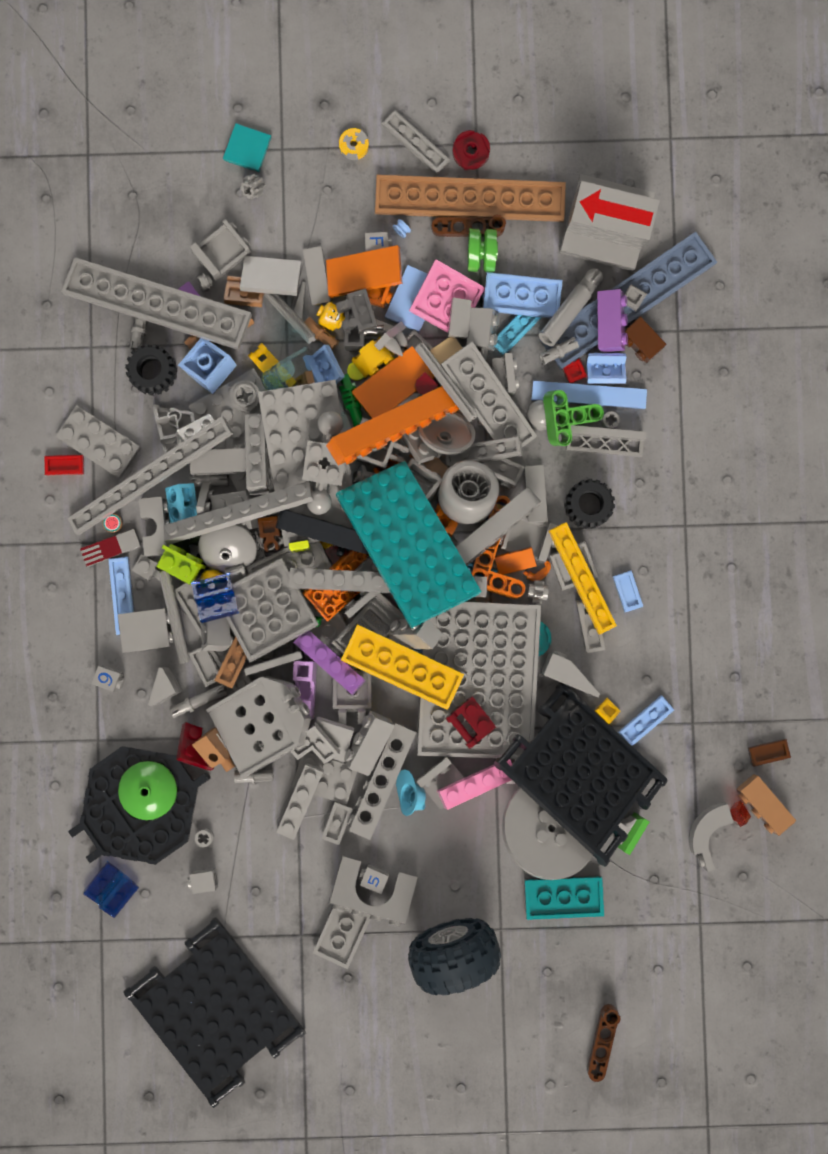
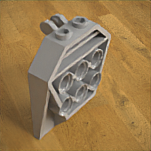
[206,676,311,779]

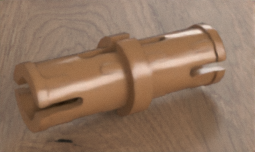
[304,317,339,350]

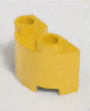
[351,337,395,378]

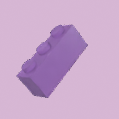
[597,289,628,352]

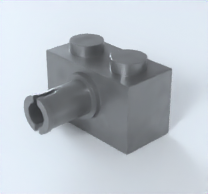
[344,309,384,351]

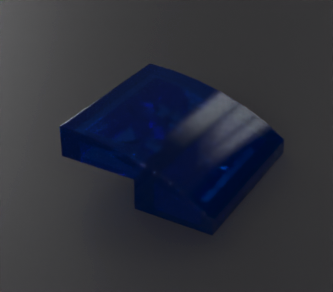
[191,573,239,623]
[83,861,139,918]

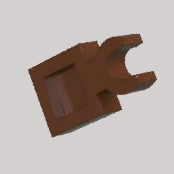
[258,516,280,552]

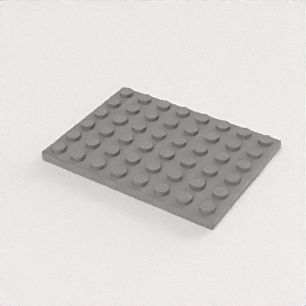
[417,602,541,759]

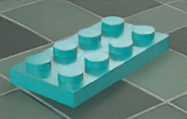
[524,876,604,920]

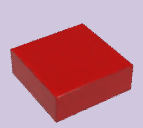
[562,359,587,384]

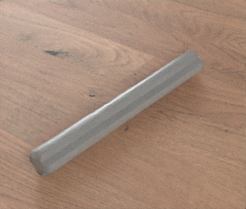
[415,342,478,422]
[159,571,190,664]

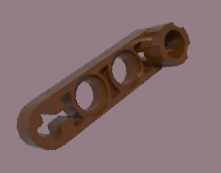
[431,214,506,237]
[587,1004,621,1082]

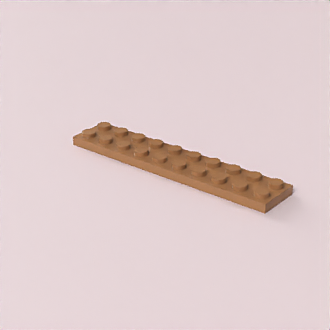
[375,175,566,222]

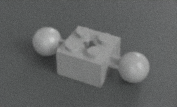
[302,411,345,515]

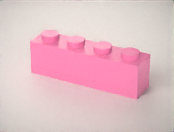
[437,759,512,810]

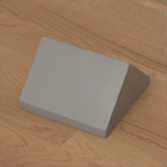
[148,667,182,706]

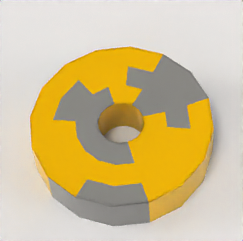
[339,128,369,160]

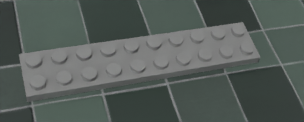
[61,257,252,350]

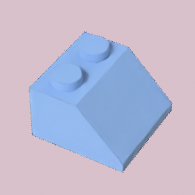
[178,338,237,394]

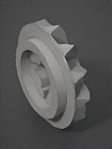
[230,381,260,411]

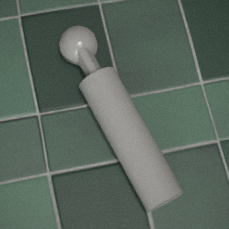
[539,268,603,346]

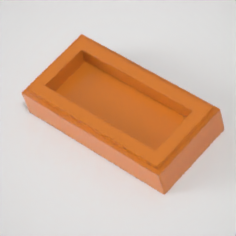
[495,547,537,575]

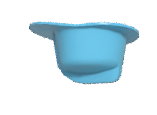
[396,769,426,816]

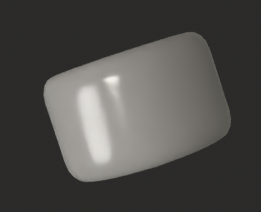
[438,460,499,524]

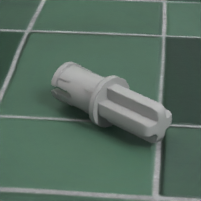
[234,770,273,784]

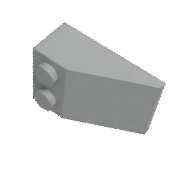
[540,651,600,698]

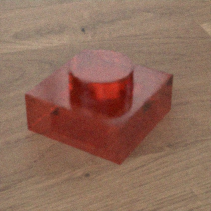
[730,800,751,827]

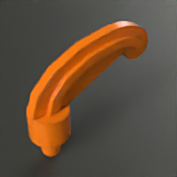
[523,561,551,581]

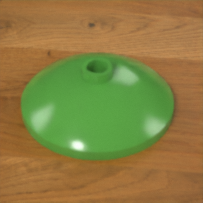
[118,761,177,820]

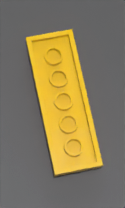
[341,624,464,710]

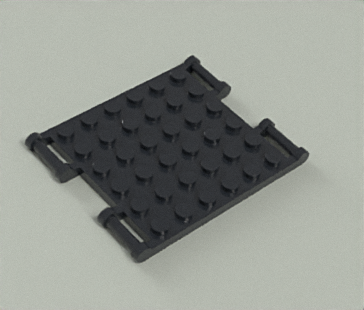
[494,682,668,867]
[123,917,306,1108]

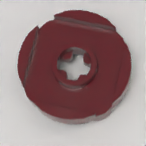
[452,130,490,170]

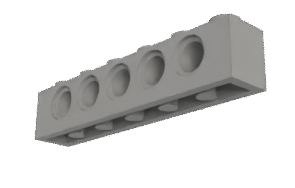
[347,722,417,840]

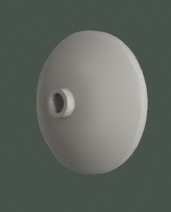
[418,412,475,455]
[198,524,257,574]

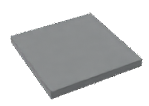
[213,557,319,663]

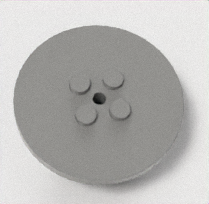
[502,788,593,880]

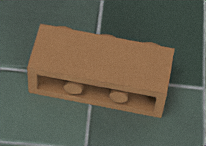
[737,774,796,836]

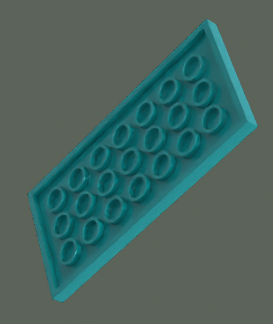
[336,461,482,628]

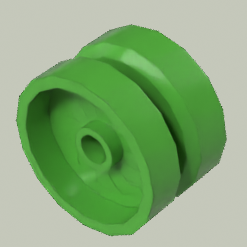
[468,228,498,272]

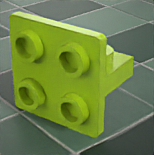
[156,544,206,585]

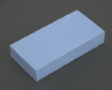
[612,570,643,613]

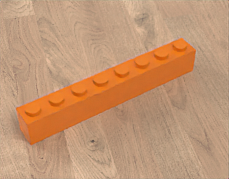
[326,386,459,466]

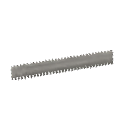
[264,293,316,344]

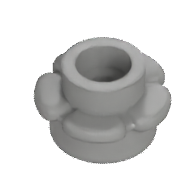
[197,273,213,292]

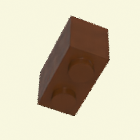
[625,317,667,364]

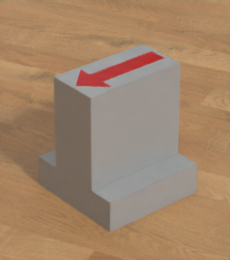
[560,174,660,271]

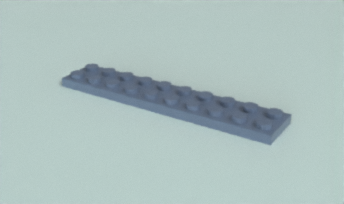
[539,232,717,370]

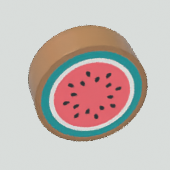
[102,514,123,533]

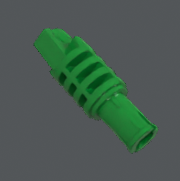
[339,374,363,427]

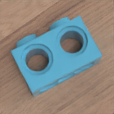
[165,483,197,523]

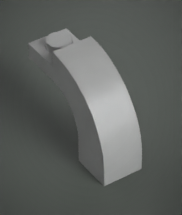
[689,802,734,872]

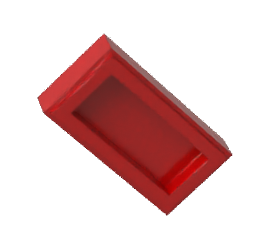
[44,455,84,476]

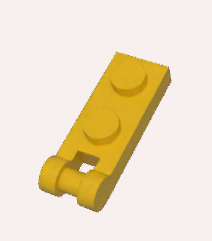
[248,343,297,389]

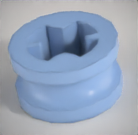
[392,219,411,238]

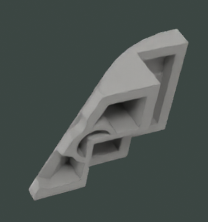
[153,404,195,454]

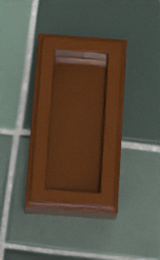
[748,739,791,767]

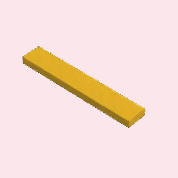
[548,522,617,635]

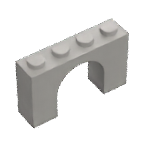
[329,857,418,927]

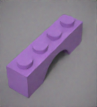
[293,631,365,695]

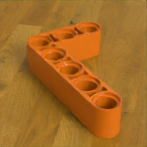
[471,495,525,599]

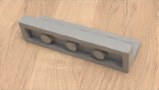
[566,425,647,457]

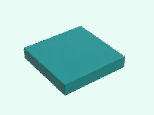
[223,123,272,172]

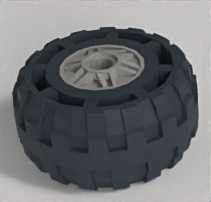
[408,918,501,995]

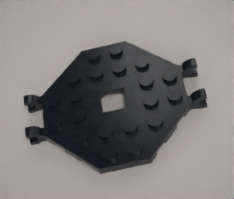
[68,746,210,865]

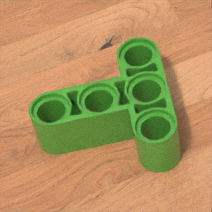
[543,390,604,446]

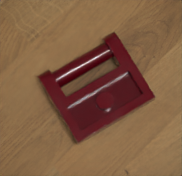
[445,696,496,749]

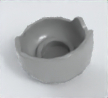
[527,400,547,431]

